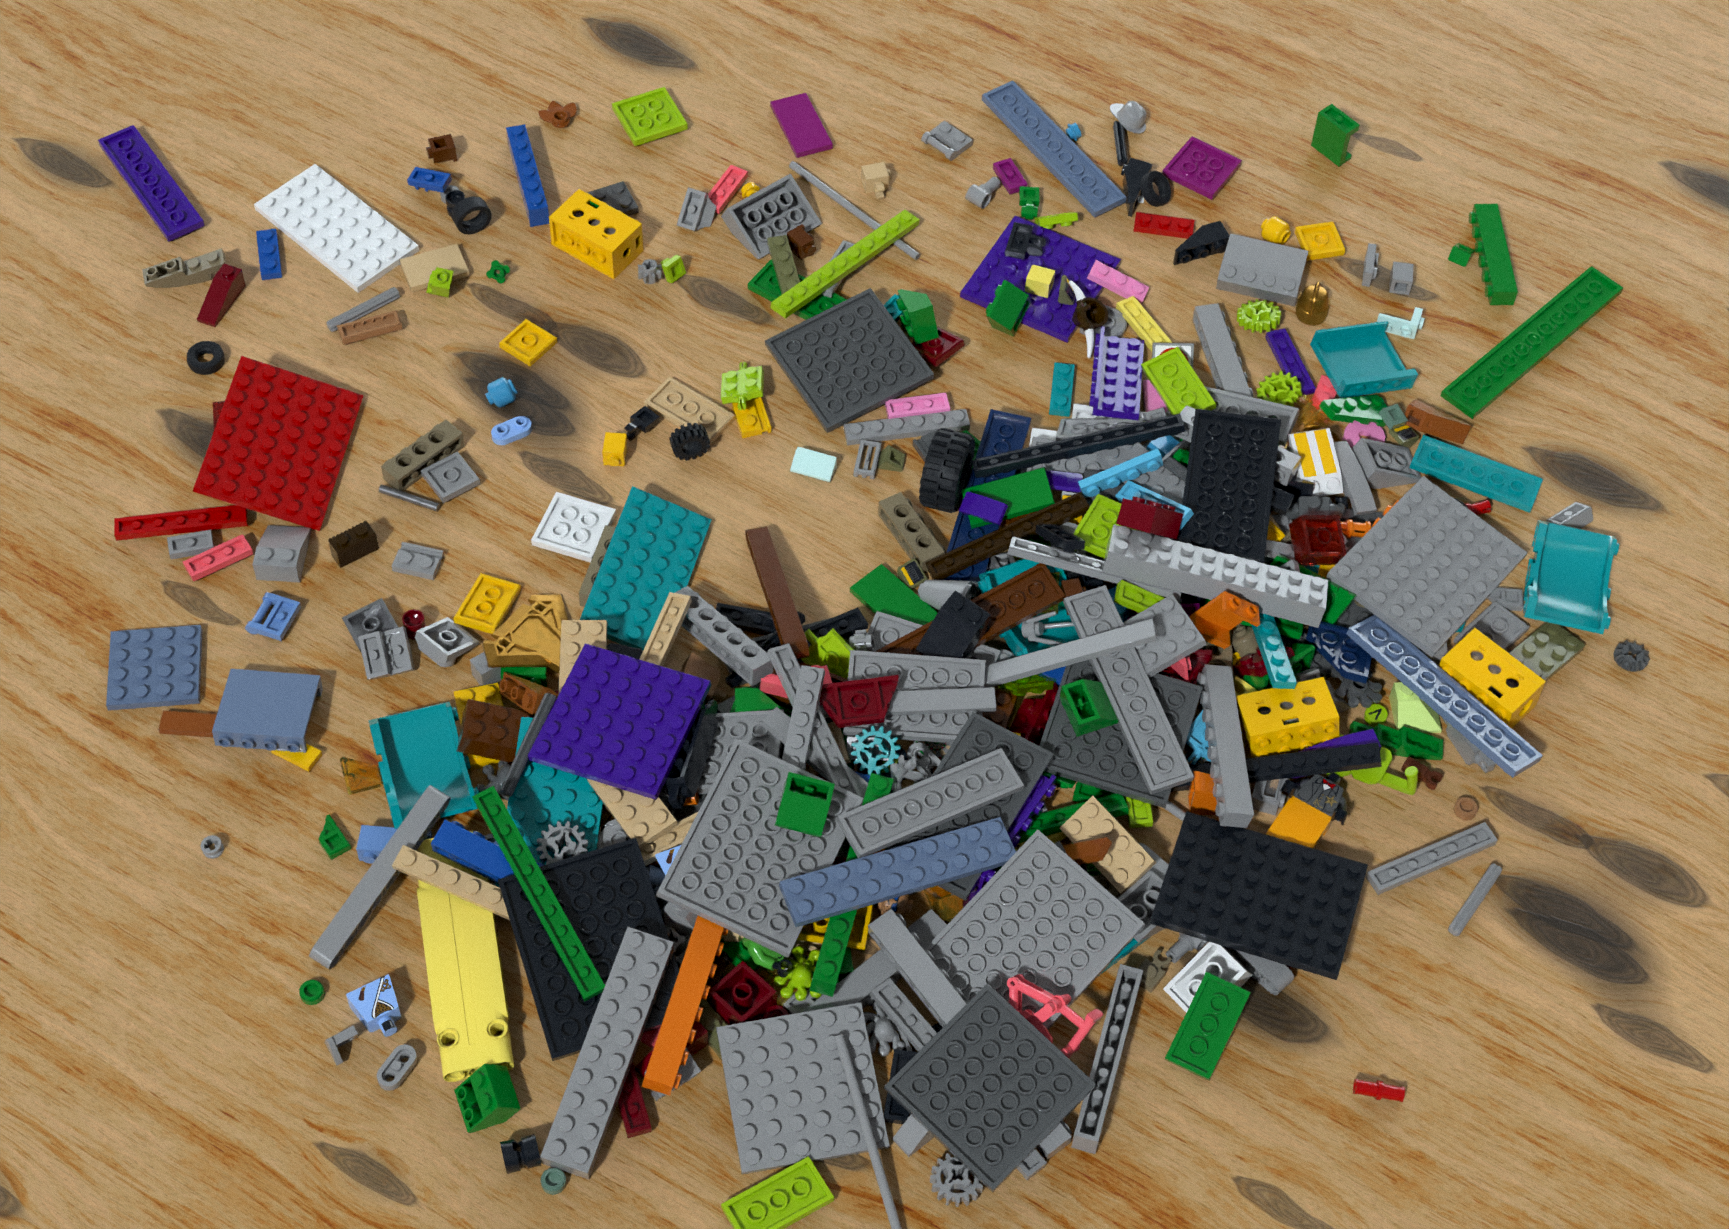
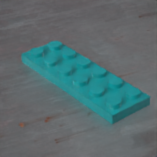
[1409,435,1543,513]

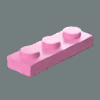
[1087,260,1149,304]
[885,393,950,419]

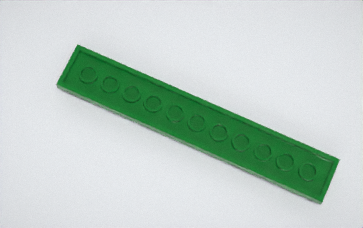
[1440,266,1623,419]

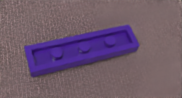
[1265,328,1316,397]

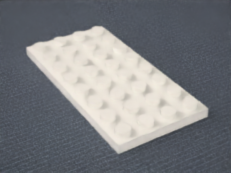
[254,164,419,293]

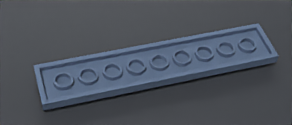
[982,81,1127,218]
[1346,615,1543,778]
[779,817,1016,927]

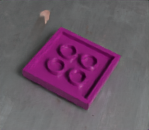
[1162,136,1242,200]

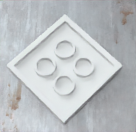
[531,492,616,563]

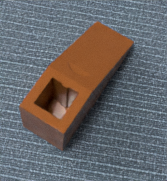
[1404,399,1472,444]
[499,672,558,716]

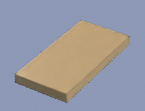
[644,376,735,445]

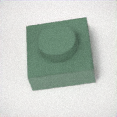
[1379,404,1408,430]

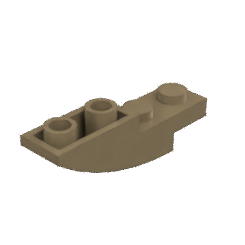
[142,248,227,288]

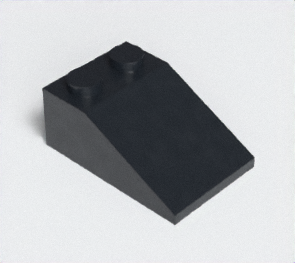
[916,590,992,659]

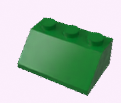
[1243,643,1316,691]

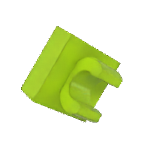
[660,255,686,283]

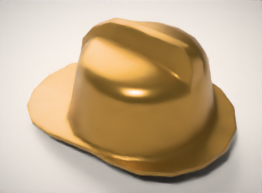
[1296,281,1330,326]

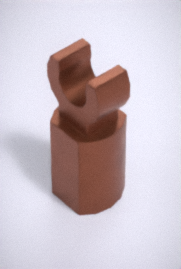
[1401,756,1443,790]

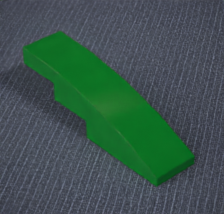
[1349,721,1443,761]

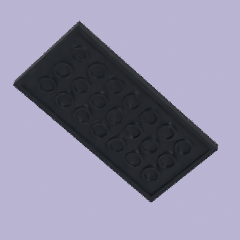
[1177,409,1281,563]

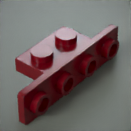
[1009,683,1059,746]

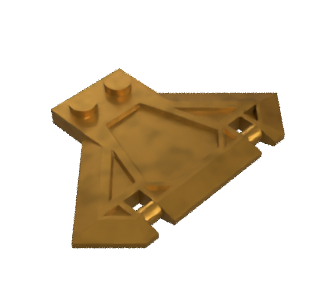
[482,594,568,673]

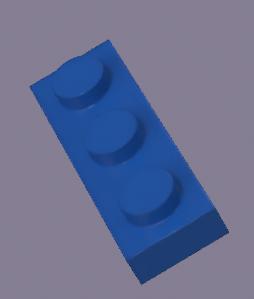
[256,229,282,280]

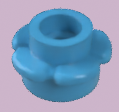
[1065,123,1082,141]

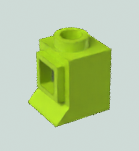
[426,267,453,298]

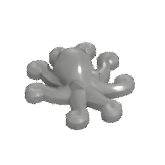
[863,1001,905,1056]

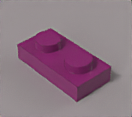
[993,158,1028,195]

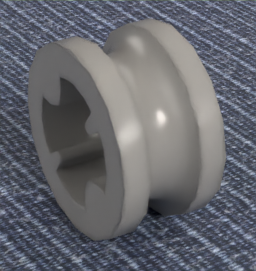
[200,835,224,859]

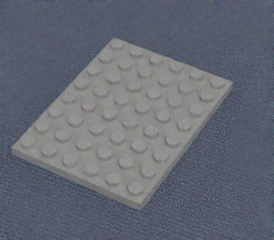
[1326,476,1527,658]
[656,739,864,958]
[924,830,1145,1030]

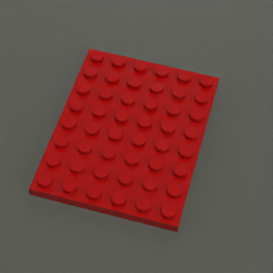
[193,356,363,531]

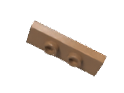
[337,310,403,345]

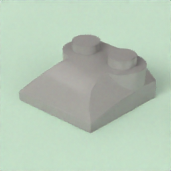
[415,617,479,667]

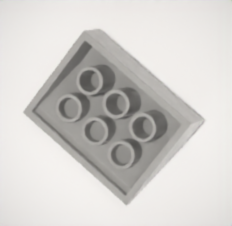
[721,173,822,260]
[1216,233,1308,307]

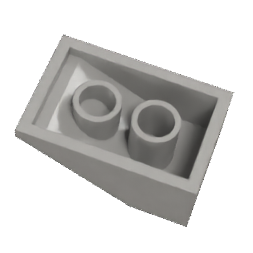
[1351,438,1421,489]
[252,525,311,583]
[1118,870,1166,943]

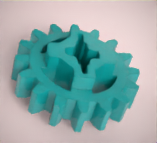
[851,725,901,775]

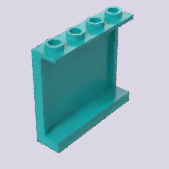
[1310,321,1418,398]

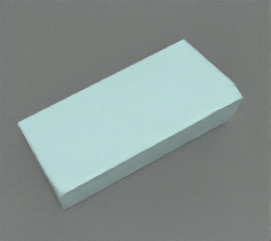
[790,447,837,482]

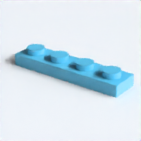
[1078,448,1163,498]
[1115,480,1194,530]

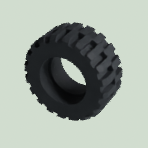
[919,428,975,513]

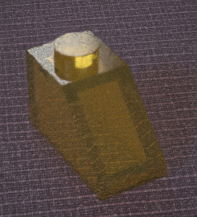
[924,886,963,925]

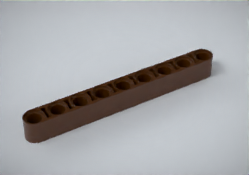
[745,526,809,659]

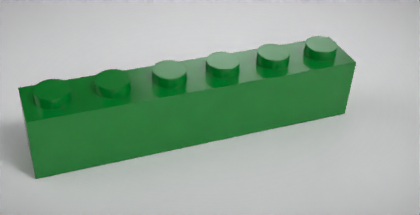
[1469,204,1518,305]

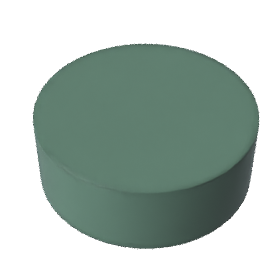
[541,1168,566,1195]

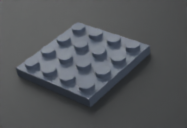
[106,625,202,711]

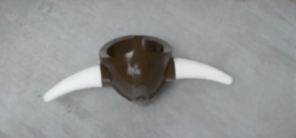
[1069,281,1108,358]

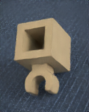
[861,162,891,199]

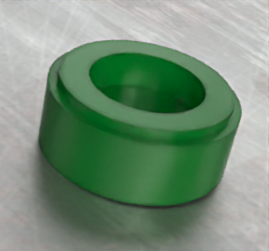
[299,980,325,1005]

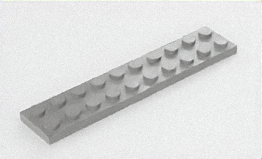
[1063,585,1194,795]

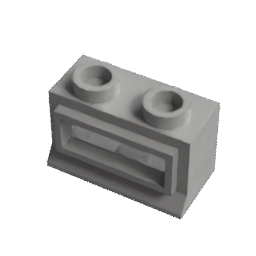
[1252,778,1290,816]

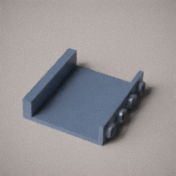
[212,669,323,753]

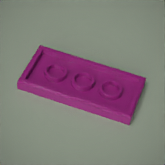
[770,93,833,158]

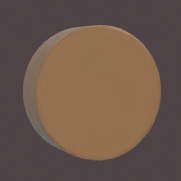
[1454,797,1478,821]

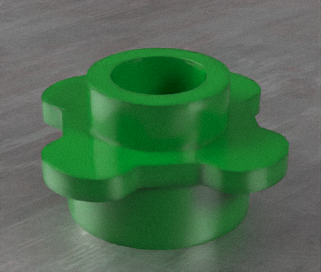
[486,260,510,284]

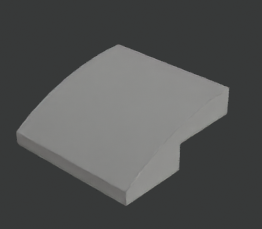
[358,626,415,680]

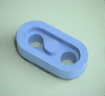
[491,416,532,445]

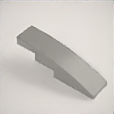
[1334,441,1377,516]

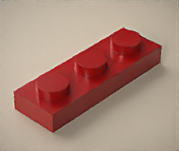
[1133,212,1195,239]

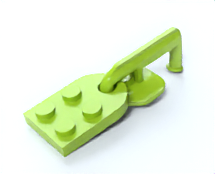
[1326,734,1418,795]

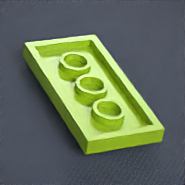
[1141,347,1216,415]
[721,1156,834,1229]

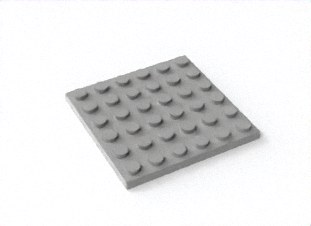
[716,1002,889,1175]

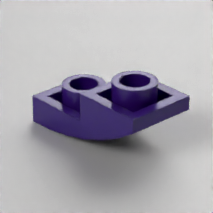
[959,491,1008,525]

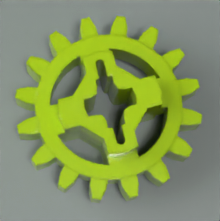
[1237,299,1281,333]
[1256,371,1302,407]

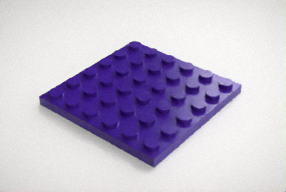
[960,216,1121,343]
[528,644,711,800]

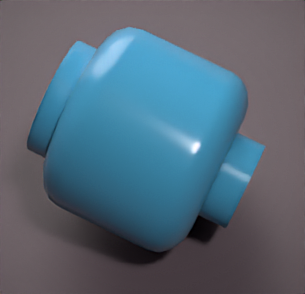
[485,377,518,408]

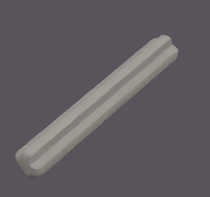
[326,287,400,332]
[1448,863,1502,936]

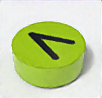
[1364,704,1388,727]

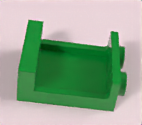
[1311,104,1360,167]

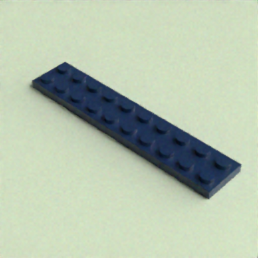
[942,409,1031,596]

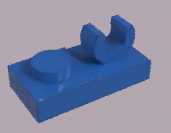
[407,167,452,193]

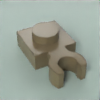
[1138,950,1172,993]

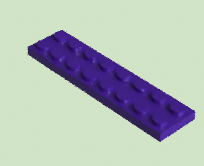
[98,125,205,242]

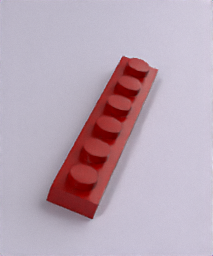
[114,505,248,541]

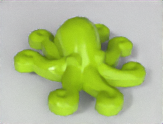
[774,946,822,1001]

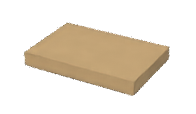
[399,244,470,292]

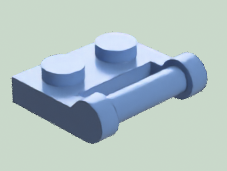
[245,592,301,641]

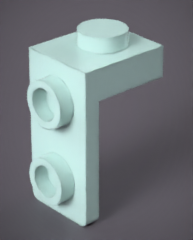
[1377,307,1425,339]

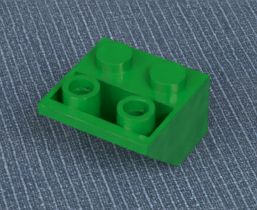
[986,280,1032,337]
[896,289,939,345]
[1060,679,1119,737]
[774,772,835,838]
[454,1064,521,1133]

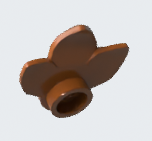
[539,101,577,128]

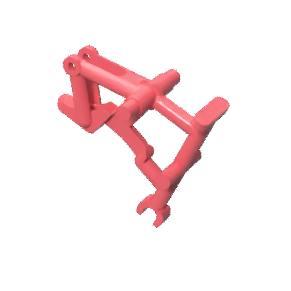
[1007,974,1103,1058]

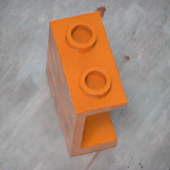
[1189,591,1260,649]

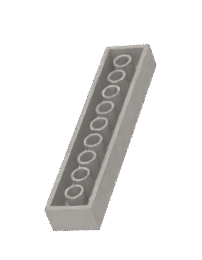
[1102,524,1328,628]
[540,927,674,1180]

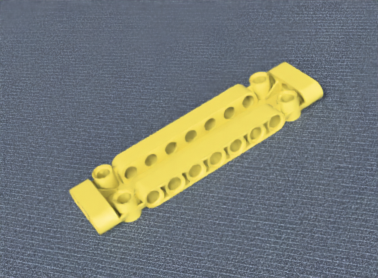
[416,831,514,1082]

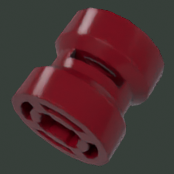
[402,609,426,640]

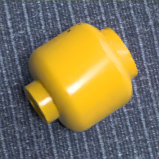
[1261,216,1291,245]

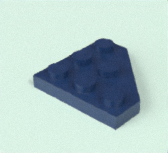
[1306,621,1372,684]

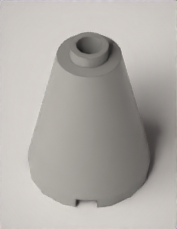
[918,580,981,610]

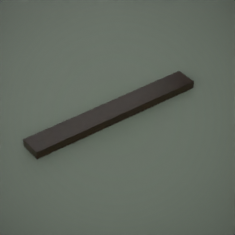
[925,491,1090,580]

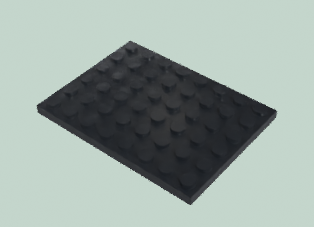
[1150,811,1368,980]
[498,838,679,1061]

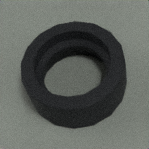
[451,196,492,235]

